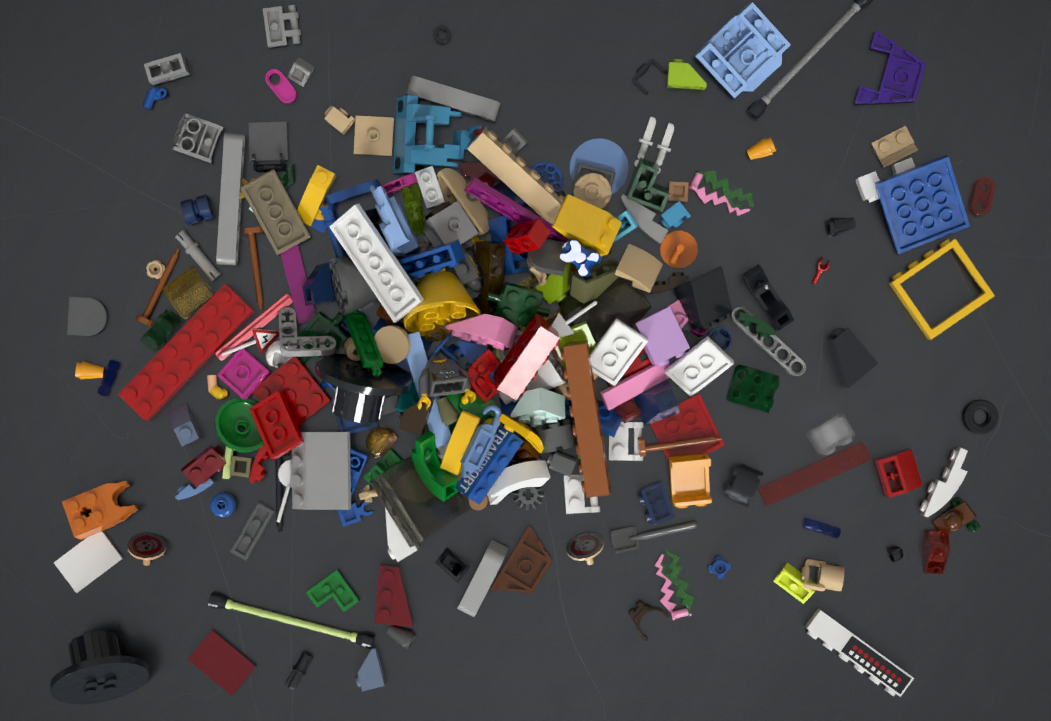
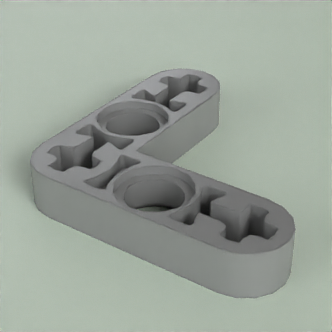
[279,307,336,357]

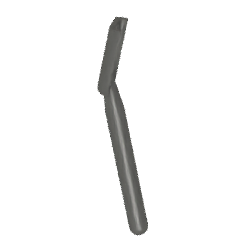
[610,521,698,554]

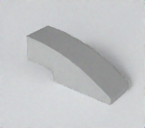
[620,194,668,245]

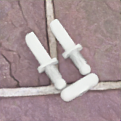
[634,117,674,174]

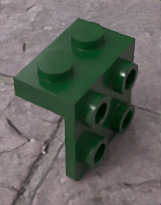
[727,364,780,413]

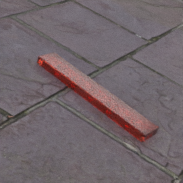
[758,442,871,506]

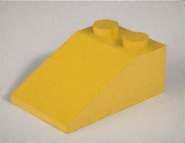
[552,194,622,256]

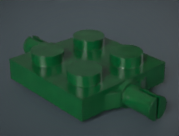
[486,281,551,327]
[298,311,349,365]

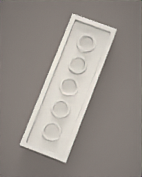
[330,204,424,323]

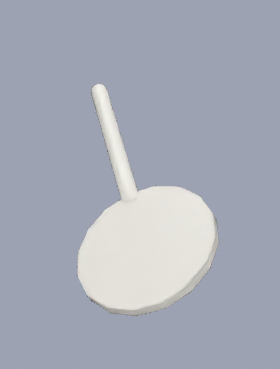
[277,459,292,523]

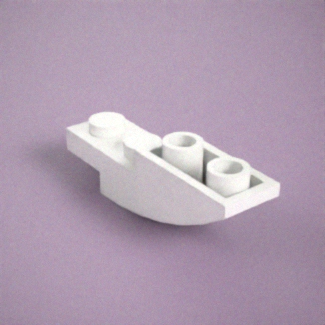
[920,447,968,517]

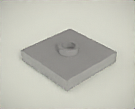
[426,201,478,245]

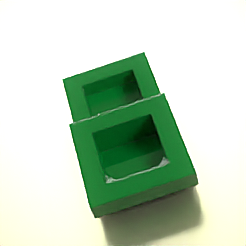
[363,448,406,489]

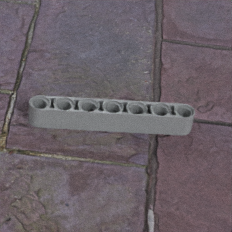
[216,133,245,266]

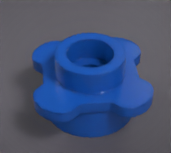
[708,556,731,579]

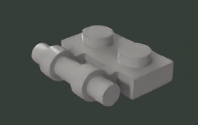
[263,5,301,48]

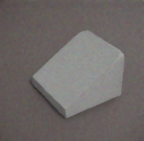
[287,58,315,87]

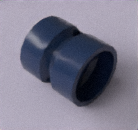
[180,194,214,225]
[706,327,732,351]

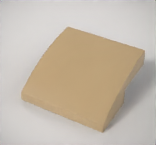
[615,244,663,293]

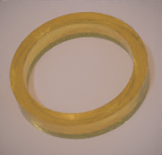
[424,329,446,341]

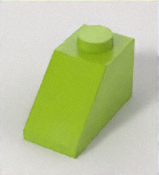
[667,59,707,90]
[535,262,571,305]

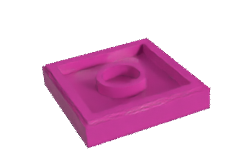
[217,348,270,401]

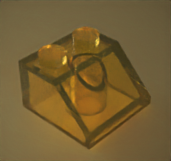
[163,266,215,319]

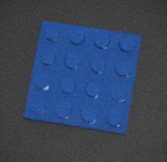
[874,155,970,254]

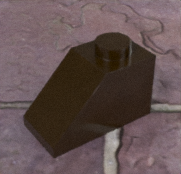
[398,396,435,436]

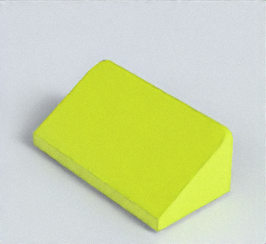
[773,563,816,604]

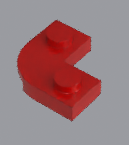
[467,349,501,404]

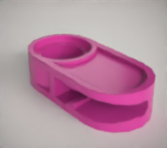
[265,69,297,104]
[381,173,418,195]

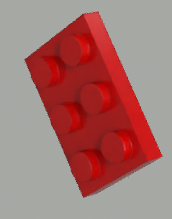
[249,390,305,460]

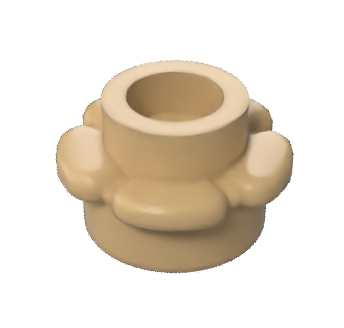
[146,260,165,279]

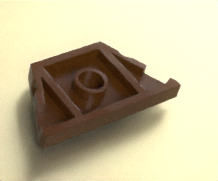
[490,526,552,594]

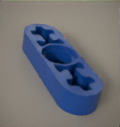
[325,179,380,205]

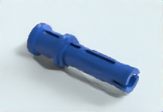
[319,204,348,257]

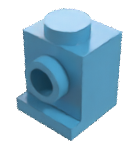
[660,201,691,229]

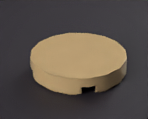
[573,173,612,209]
[374,325,411,364]

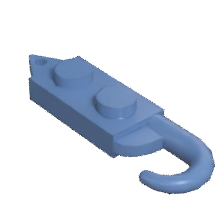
[460,405,502,478]

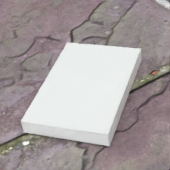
[590,318,648,386]
[665,336,734,397]
[54,531,123,593]

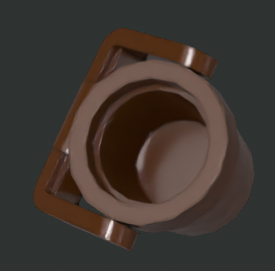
[512,436,541,464]

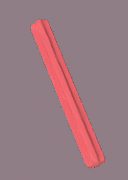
[215,293,293,361]

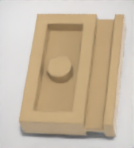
[871,126,918,168]

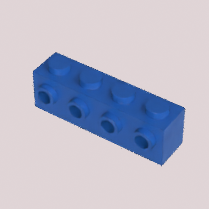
[397,239,465,279]

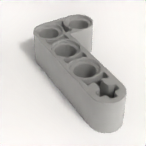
[457,539,509,617]

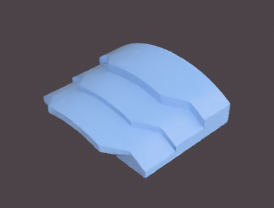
[694,2,791,98]
[369,185,422,256]

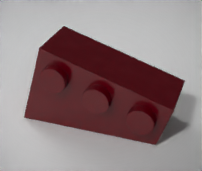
[374,564,414,627]

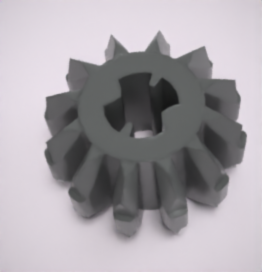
[512,486,545,510]

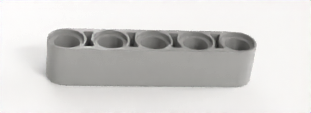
[406,76,501,122]
[730,306,806,376]

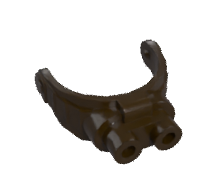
[628,600,669,641]

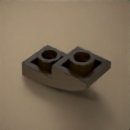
[650,272,689,294]

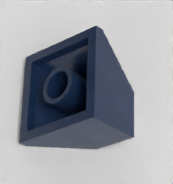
[634,379,680,426]

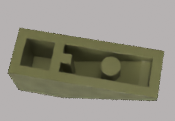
[570,259,619,303]

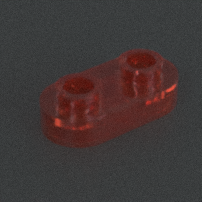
[970,177,996,216]

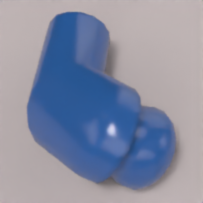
[142,86,167,109]

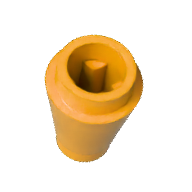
[747,137,776,160]
[75,361,104,380]

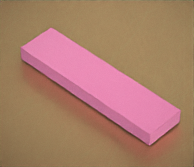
[600,363,670,410]

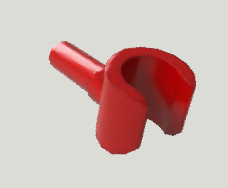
[812,257,830,284]

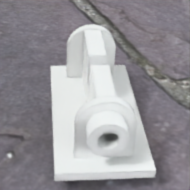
[415,166,445,209]

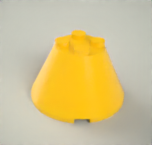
[404,268,481,338]

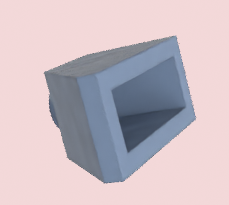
[168,403,203,447]
[355,646,386,692]

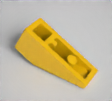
[297,165,337,226]

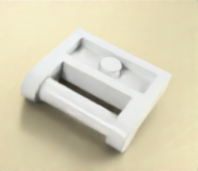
[609,422,644,461]
[564,474,600,514]

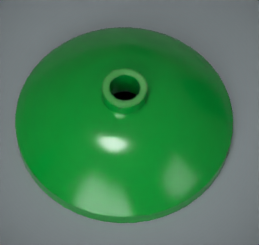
[214,397,264,452]

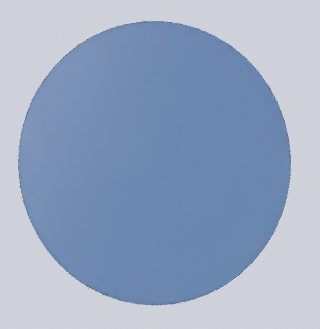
[570,138,629,195]

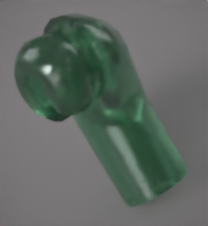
[279,164,295,189]

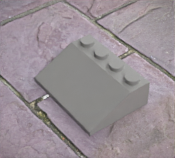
[292,431,351,510]

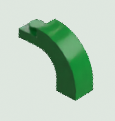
[411,431,458,502]

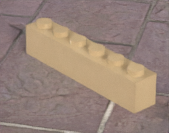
[467,128,565,224]

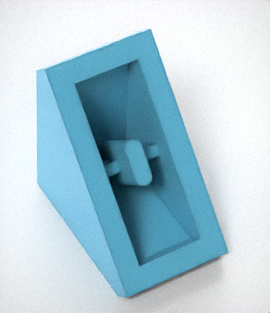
[613,210,638,243]

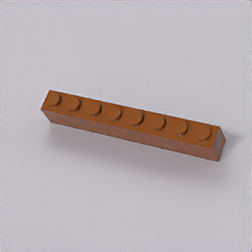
[561,340,611,498]

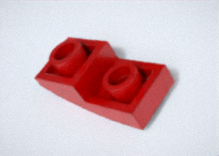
[250,445,269,484]

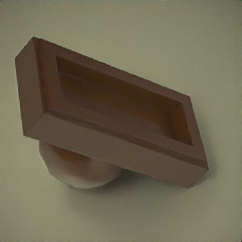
[933,500,976,537]

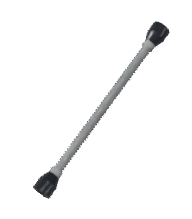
[746,0,873,119]

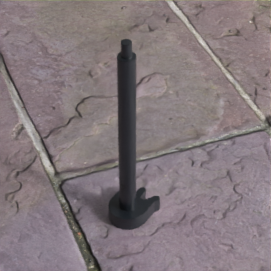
[275,452,289,532]

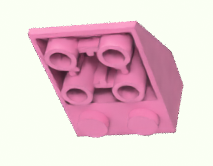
[445,314,518,350]

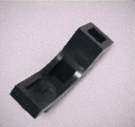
[743,264,794,331]

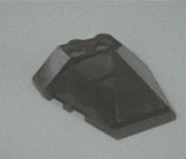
[558,277,652,344]

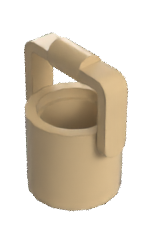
[802,559,844,592]

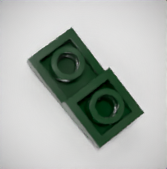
[737,312,776,338]

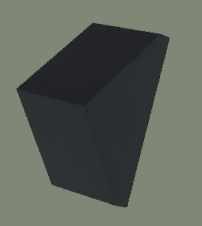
[435,548,470,583]

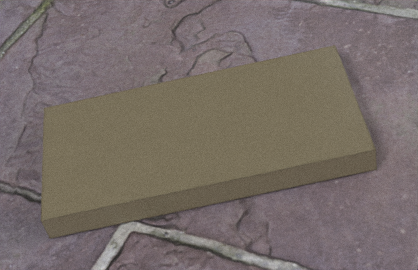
[240,169,311,255]

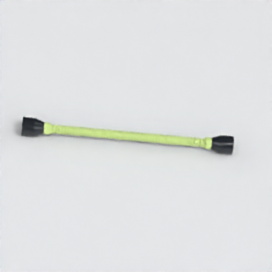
[208,592,375,649]

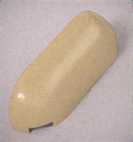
[437,168,491,236]

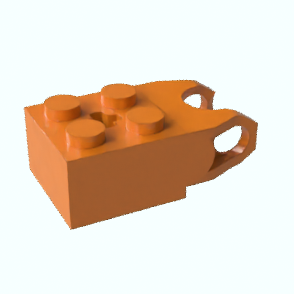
[62,481,138,540]

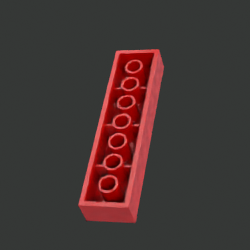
[118,284,255,421]

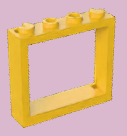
[889,239,995,340]

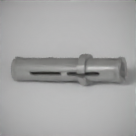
[175,229,221,281]

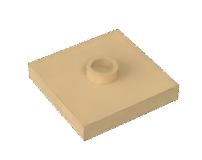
[354,116,394,156]

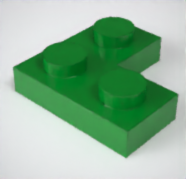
[306,569,360,612]

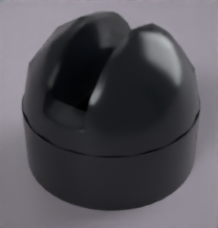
[887,546,904,563]

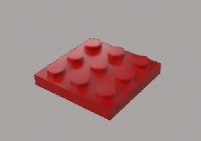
[252,357,332,427]
[650,394,725,462]

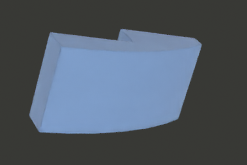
[175,476,217,500]

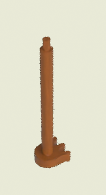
[243,226,264,310]
[135,249,180,328]
[637,436,721,457]

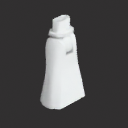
[498,352,567,405]

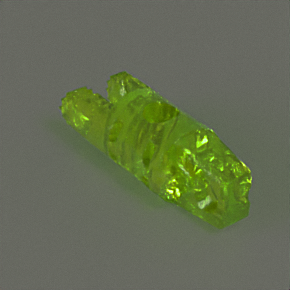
[402,184,425,235]

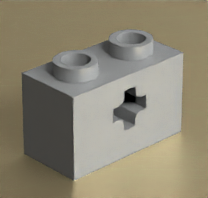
[144,53,190,86]

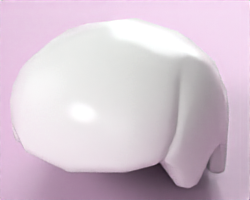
[266,340,292,368]

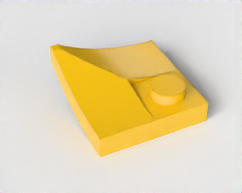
[498,414,544,453]

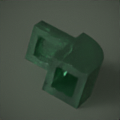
[140,308,182,352]

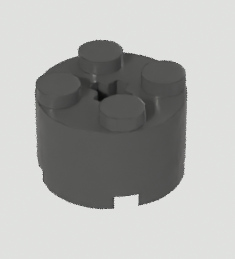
[534,419,576,454]

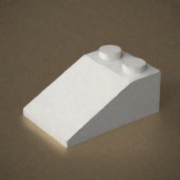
[385,498,420,562]

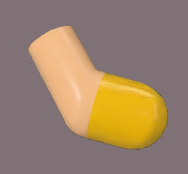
[207,375,228,400]

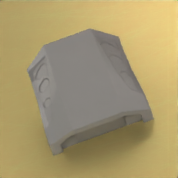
[172,113,223,163]

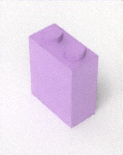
[632,306,690,367]

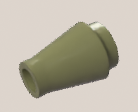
[436,396,459,426]

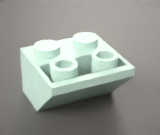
[511,387,565,427]

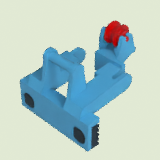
[393,95,488,175]

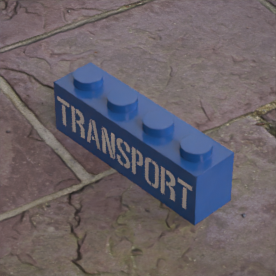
[455,425,524,505]

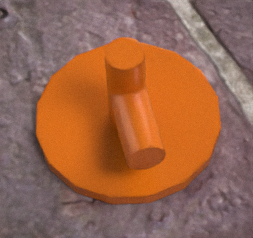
[660,231,698,269]

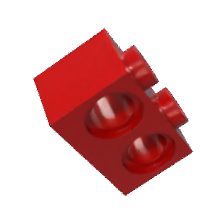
[504,219,550,255]

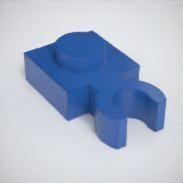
[337,501,373,527]

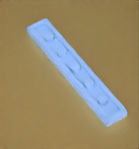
[407,331,451,448]

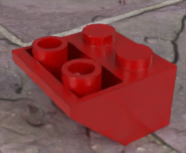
[874,449,923,498]

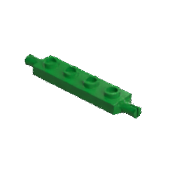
[345,310,383,376]

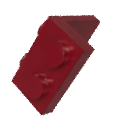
[181,445,226,487]

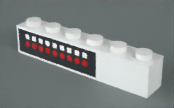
[804,608,914,697]

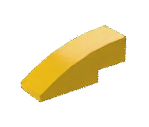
[440,410,481,475]

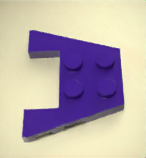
[854,31,926,104]

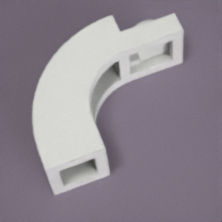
[487,461,551,505]

